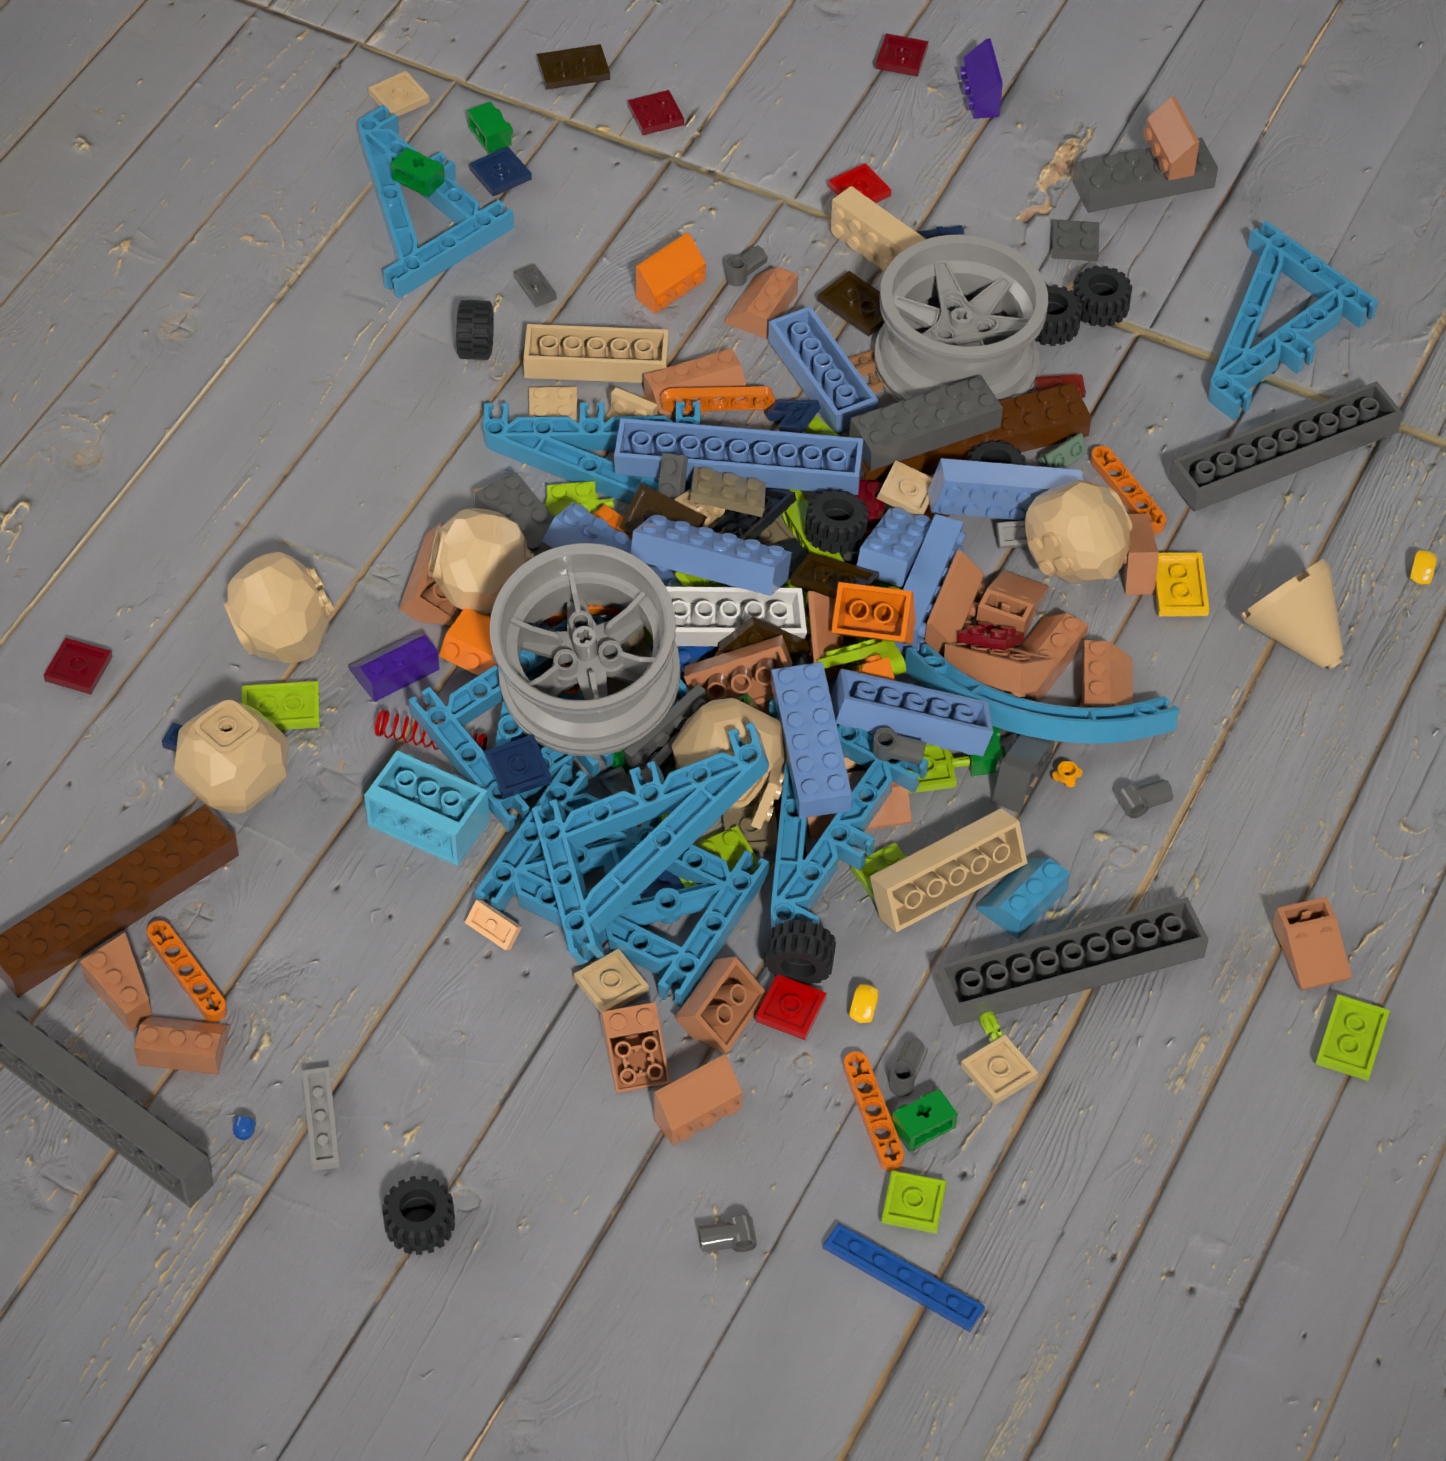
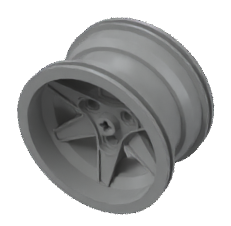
[874,235,1048,403]
[490,543,680,756]

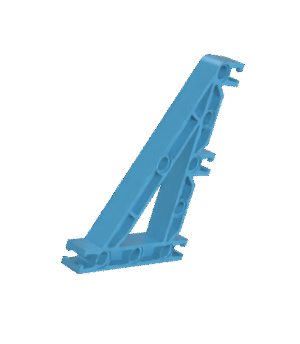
[358,105,514,299]
[1208,221,1378,420]
[483,402,701,505]
[769,698,928,929]
[532,722,769,965]

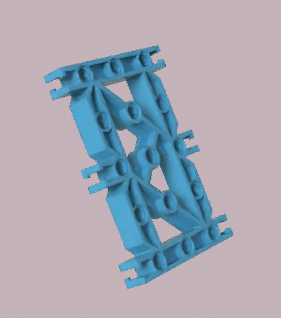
[409,615,690,833]
[474,763,769,1008]

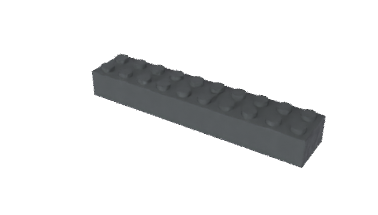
[1169,381,1403,512]
[935,897,1209,1026]
[0,1006,214,1208]

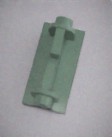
[1038,433,1086,468]

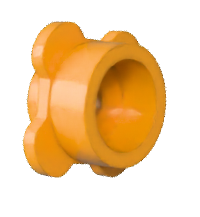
[1052,761,1083,787]

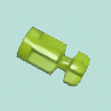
[979,1011,1004,1043]

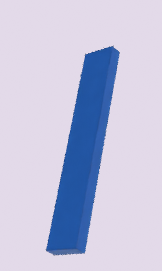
[823,1223,985,1332]

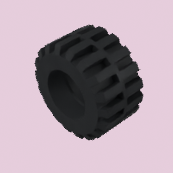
[1073,266,1132,327]
[1035,284,1082,346]
[456,300,494,360]
[966,440,1026,465]
[804,490,869,554]
[765,920,836,985]
[382,1176,455,1255]

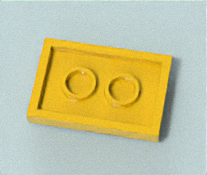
[1155,553,1209,617]

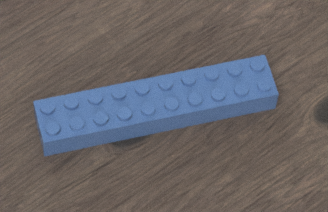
[614,418,863,495]

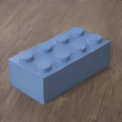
[857,507,932,587]

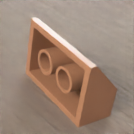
[1143,96,1200,181]
[725,267,798,339]
[804,591,845,680]
[1082,640,1133,708]
[675,957,767,1054]
[134,1016,230,1075]
[654,1054,743,1145]

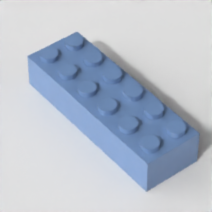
[768,306,878,434]
[928,458,1083,520]
[542,502,683,587]
[894,514,966,659]
[630,515,792,596]
[771,662,852,819]
[831,669,993,756]

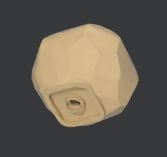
[1025,480,1132,584]
[428,508,534,614]
[224,552,335,663]
[672,698,786,809]
[174,700,289,814]

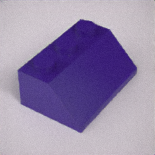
[959,38,1003,119]
[348,633,440,702]

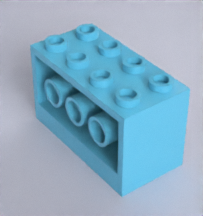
[364,751,490,866]

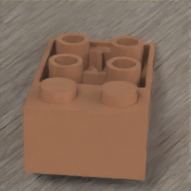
[976,570,1050,637]
[1272,897,1352,991]
[600,1002,671,1093]

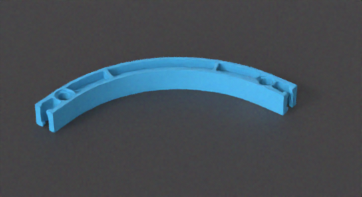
[905,643,1180,744]

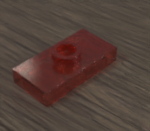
[1035,374,1086,398]

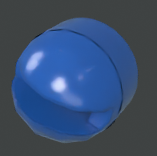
[232,1116,256,1140]

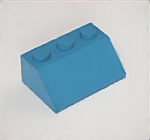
[977,858,1070,939]

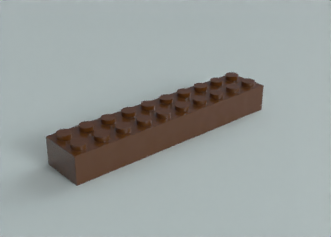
[860,383,1092,482]
[0,805,239,998]

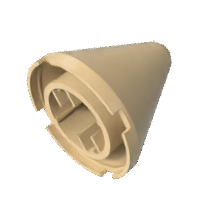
[1240,558,1344,670]

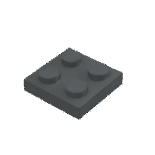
[1052,219,1099,261]

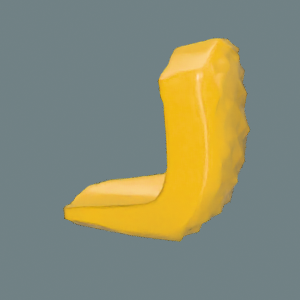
[1410,550,1437,585]
[849,984,879,1023]

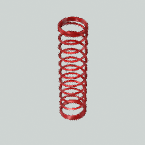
[374,709,488,759]

